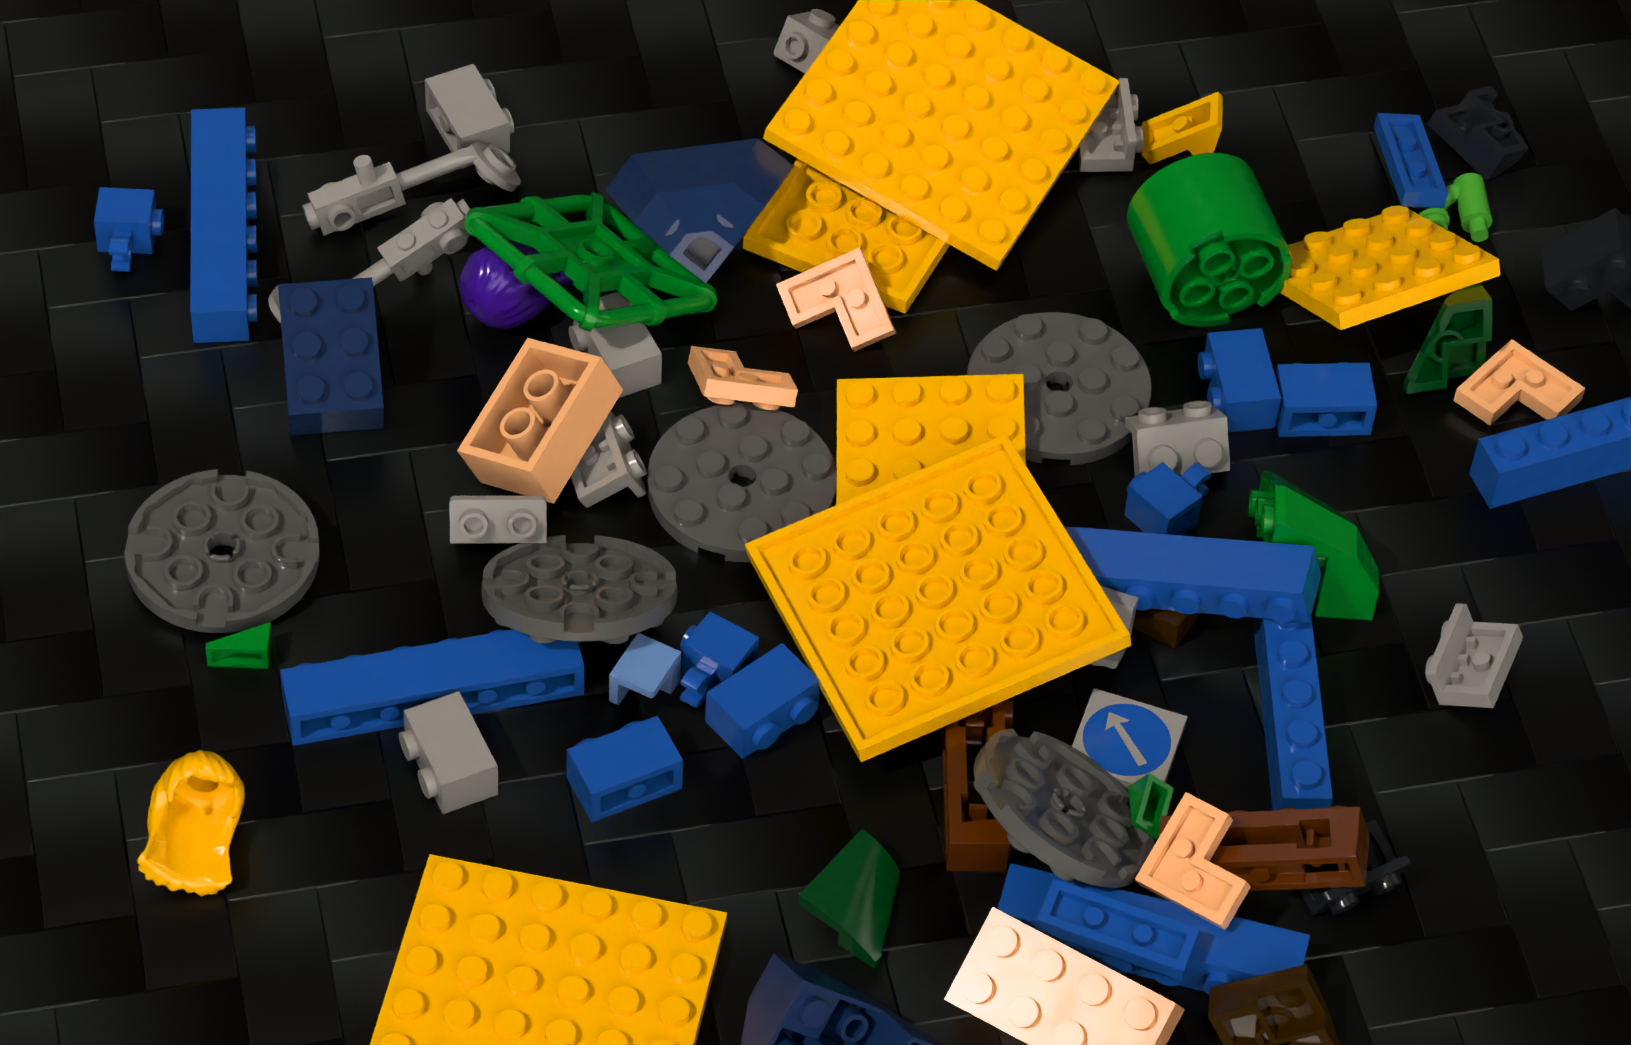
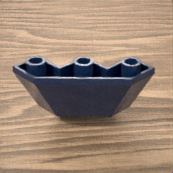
[605,138,794,283]
[741,953,943,1045]

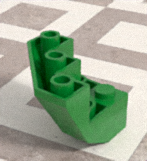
[1248,471,1379,621]

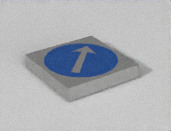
[1072,688,1188,792]

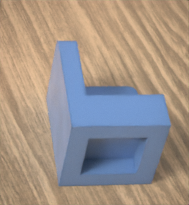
[609,633,681,705]

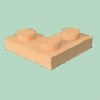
[776,247,896,351]
[1453,339,1585,425]
[688,346,798,410]
[1135,792,1251,931]

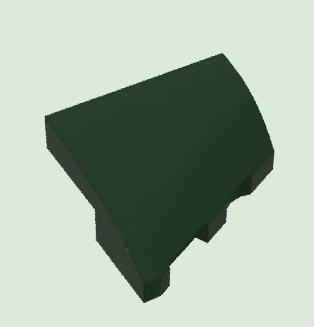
[1403,284,1493,394]
[799,829,901,969]

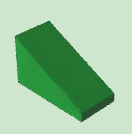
[205,622,273,669]
[1128,773,1174,840]

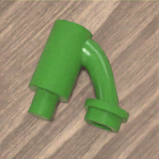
[1419,173,1493,242]

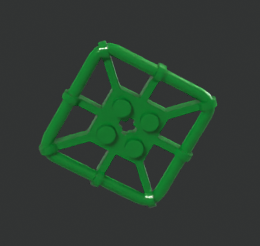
[464,192,717,332]

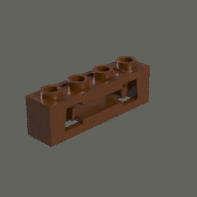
[941,700,1018,872]
[1158,805,1369,891]

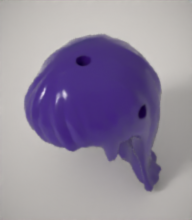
[459,241,574,329]

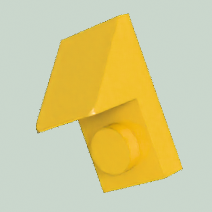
[1141,92,1223,165]

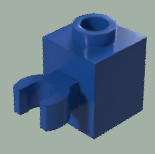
[94,187,164,272]
[1124,462,1212,536]
[680,611,759,708]

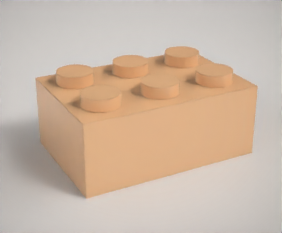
[457,338,623,504]

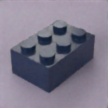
[278,277,384,436]

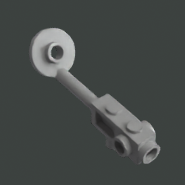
[302,141,521,236]
[268,198,471,323]

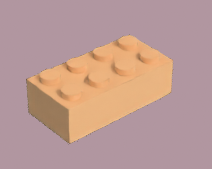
[944,907,1185,1045]

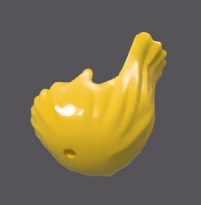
[137,750,245,897]

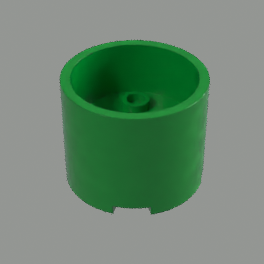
[1127,153,1292,327]

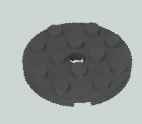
[967,312,1151,465]
[647,402,837,562]
[124,469,320,633]
[482,535,677,644]
[974,729,1155,888]

